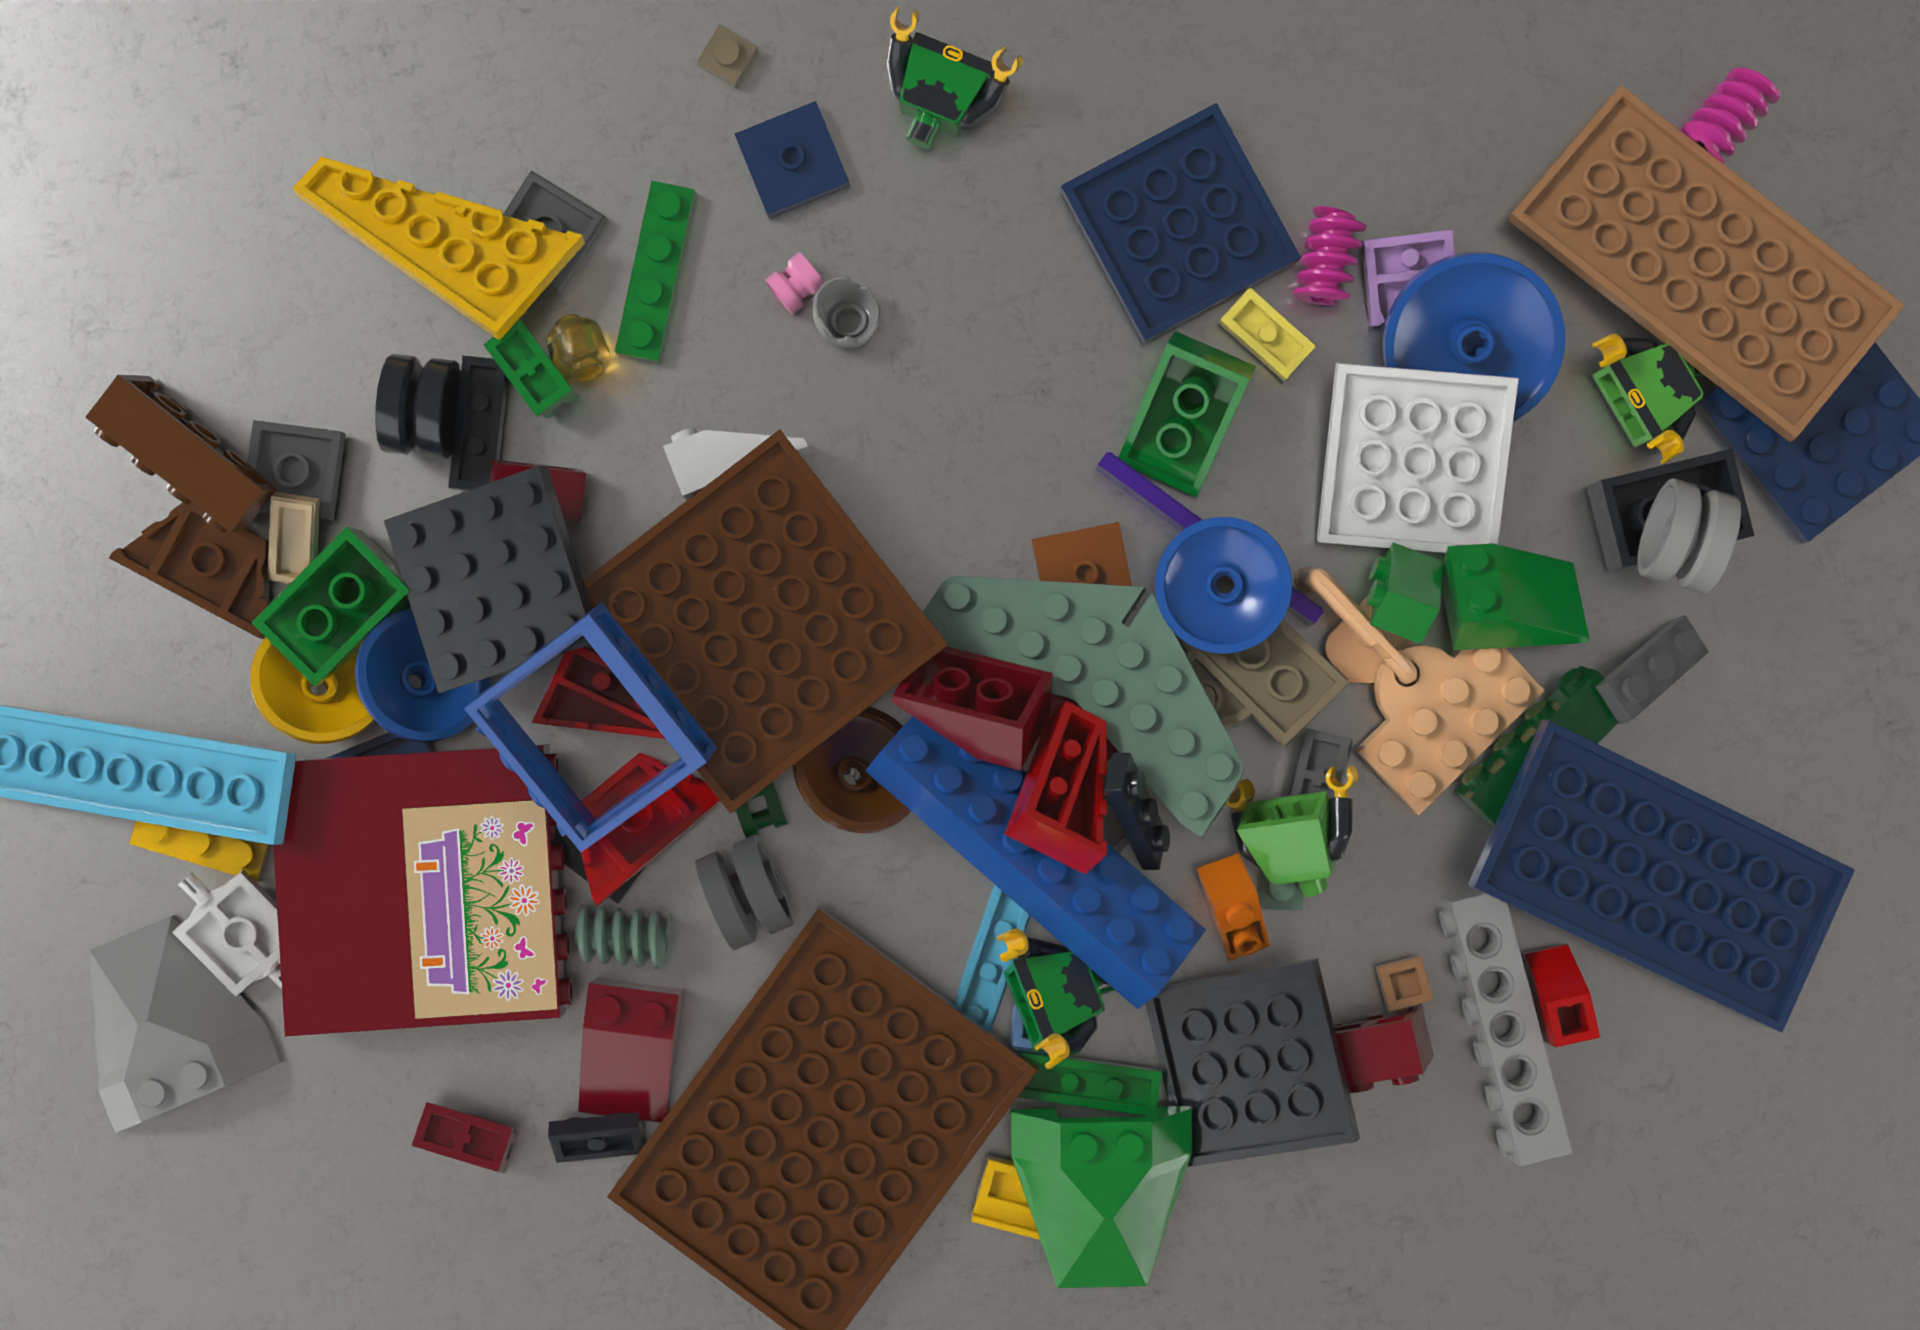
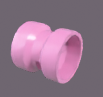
[764,252,824,315]

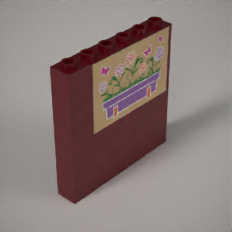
[273,744,573,1037]

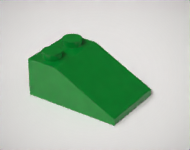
[1118,331,1256,497]
[251,527,411,687]
[1441,543,1590,651]

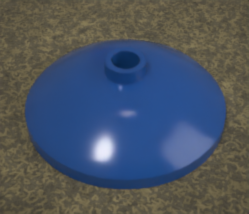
[1155,517,1292,654]
[355,609,490,742]

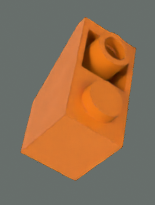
[1196,853,1270,961]

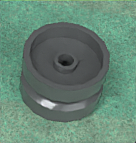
[695,835,793,951]

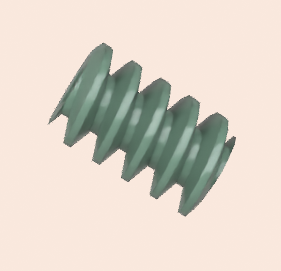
[575,904,672,969]

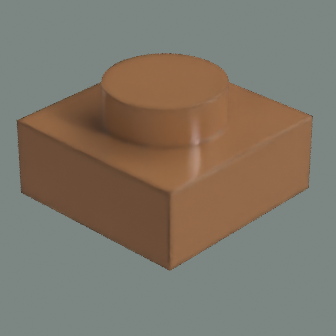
[1375,955,1433,1012]

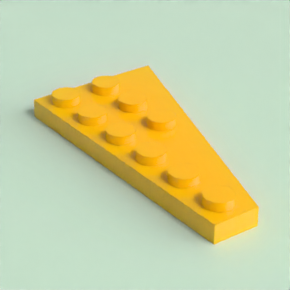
[292,156,585,341]

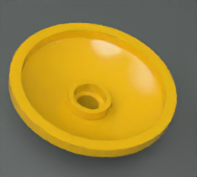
[250,638,374,744]

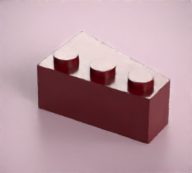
[1334,1004,1434,1093]

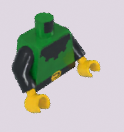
[887,6,1023,149]
[996,928,1115,1069]

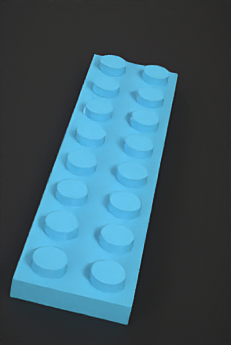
[0,705,296,845]

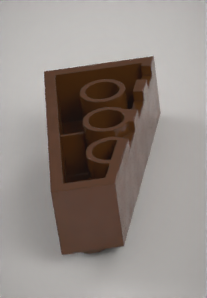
[85,375,277,533]

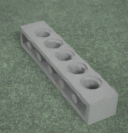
[1439,890,1573,1167]

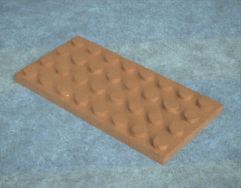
[1507,85,1905,442]

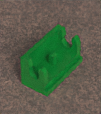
[483,318,580,418]

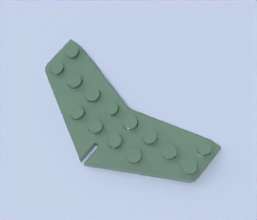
[923,576,1244,839]

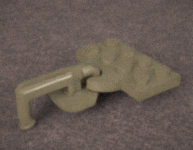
[1103,575,1349,805]

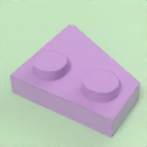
[1361,230,1455,326]

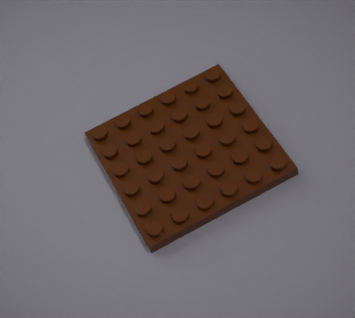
[583,429,948,814]

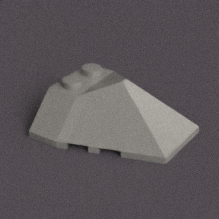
[89,915,283,1133]

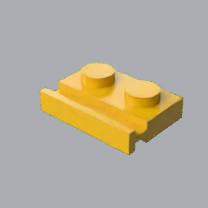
[970,1155,1040,1240]

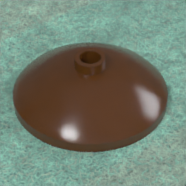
[793,707,911,834]

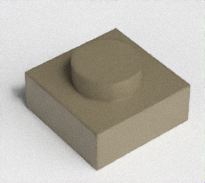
[697,24,759,89]

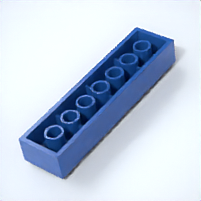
[865,716,1206,1009]

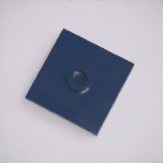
[735,101,850,218]

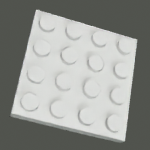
[1317,363,1518,553]

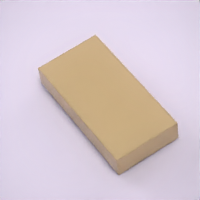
[268,492,320,584]

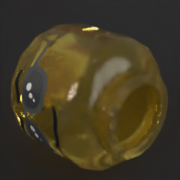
[546,314,610,384]

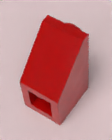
[1522,944,1601,1048]

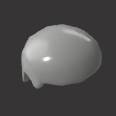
[812,276,880,348]

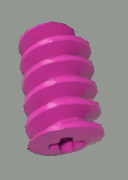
[1681,67,1781,164]
[1293,206,1366,306]

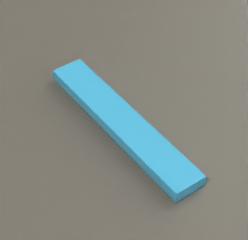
[953,884,1031,1032]

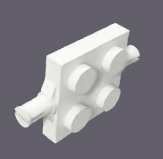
[172,869,282,997]

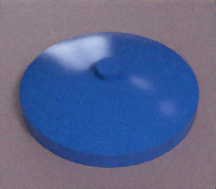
[1382,252,1566,422]

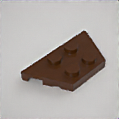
[109,502,270,639]

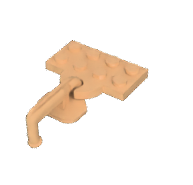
[1295,567,1545,815]

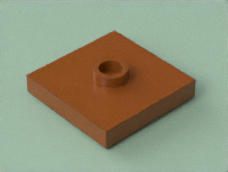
[1032,522,1137,610]

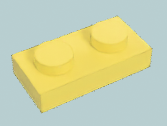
[1219,287,1316,381]

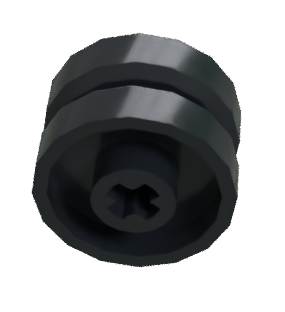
[375,354,461,459]

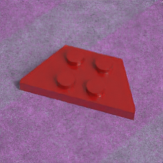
[581,752,721,907]

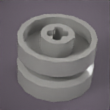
[1637,478,1741,593]

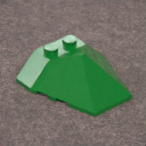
[1011,1106,1192,1288]

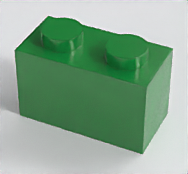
[1367,542,1443,644]

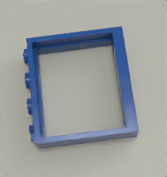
[464,602,718,852]

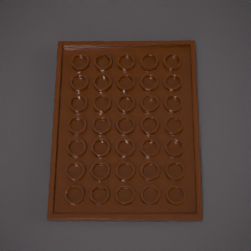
[607,907,1038,1330]

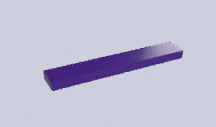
[1095,452,1324,626]

